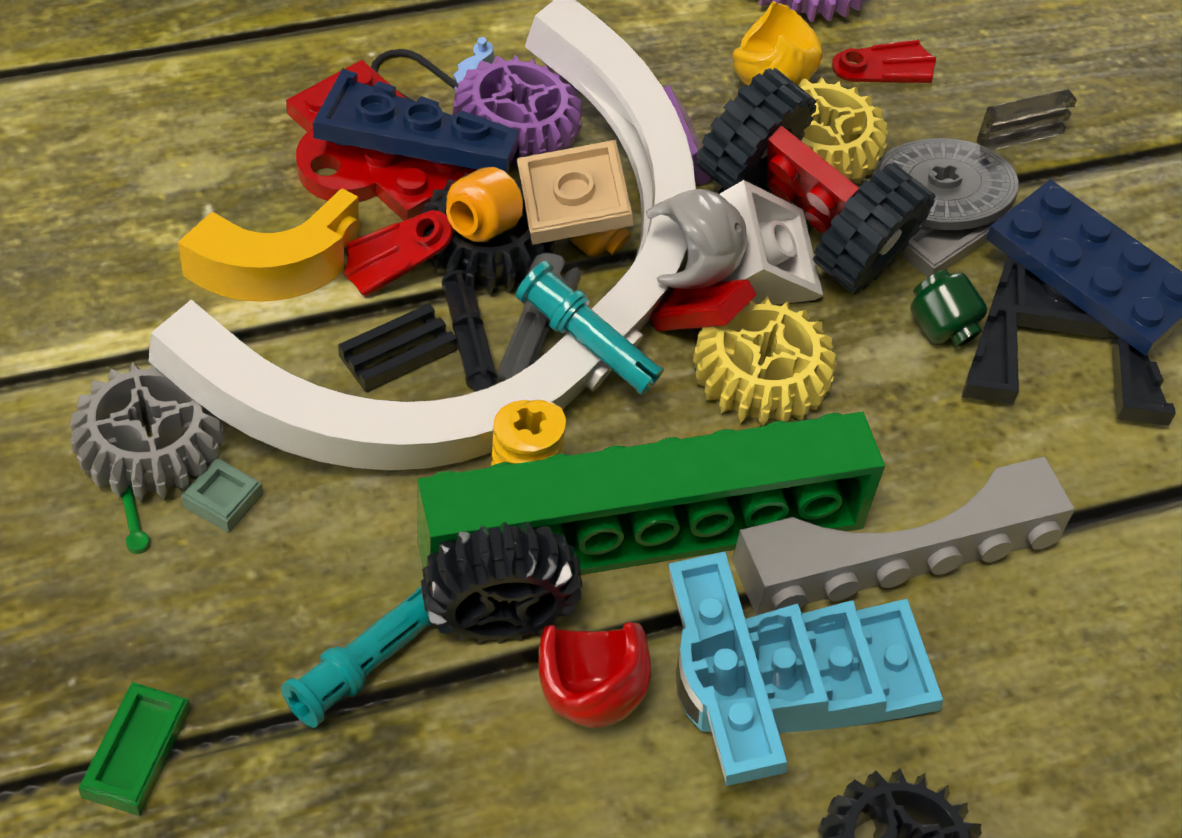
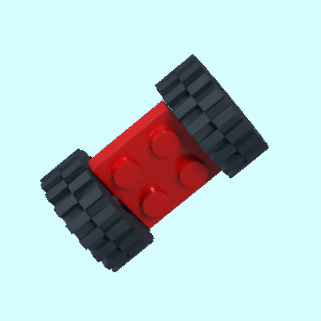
[696,68,936,294]

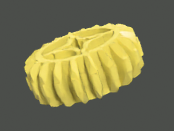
[798,77,887,185]
[693,296,836,427]

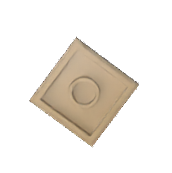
[517,140,634,245]

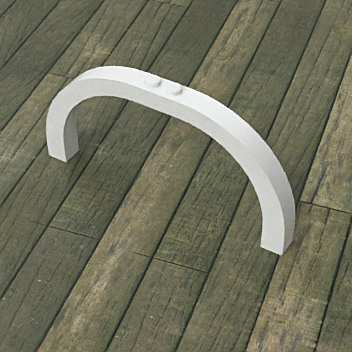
[148,0,696,470]

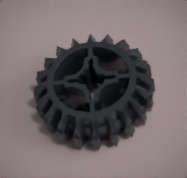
[422,172,555,295]
[421,521,582,644]
[818,768,982,838]

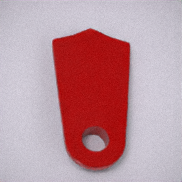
[832,39,936,83]
[344,210,453,297]

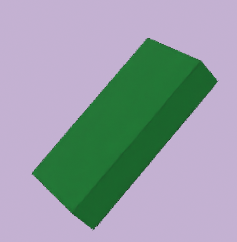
[78,682,191,816]

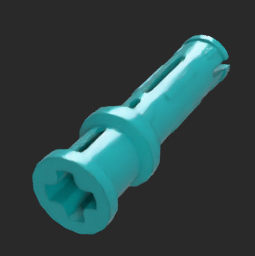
[515,261,664,396]
[281,586,432,728]

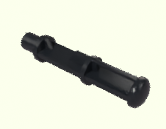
[441,269,498,392]

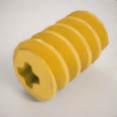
[491,399,566,466]

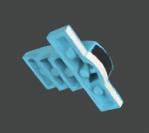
[668,551,943,786]

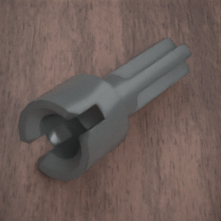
[497,253,581,383]

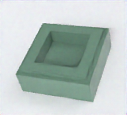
[181,458,263,533]

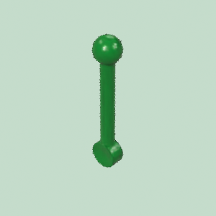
[122,485,150,554]

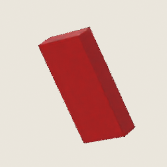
[649,279,757,331]

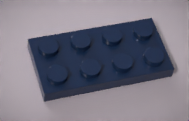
[986,179,1182,356]

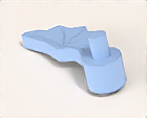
[453,37,495,90]

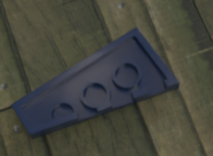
[313,68,519,173]

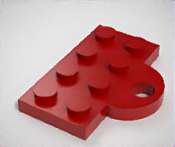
[286,60,477,221]

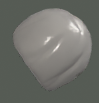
[646,189,747,289]

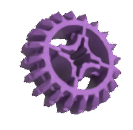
[452,55,582,168]

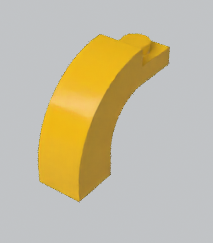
[178,188,361,302]

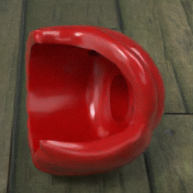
[538,622,651,728]

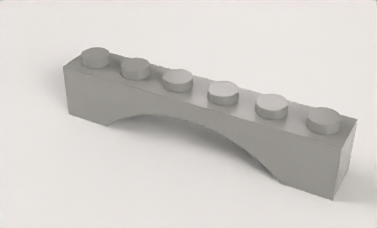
[732,456,1075,616]

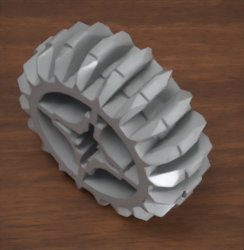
[70,361,225,502]

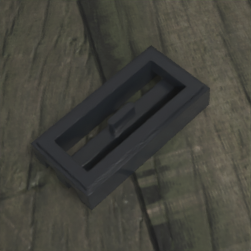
[338,303,457,392]

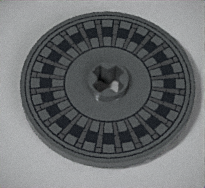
[873,138,1019,230]

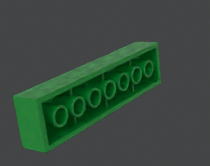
[417,411,885,575]

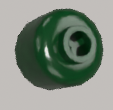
[910,269,987,348]

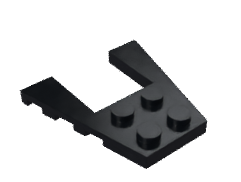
[962,256,1176,426]

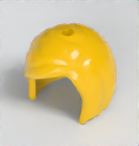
[732,1,823,86]

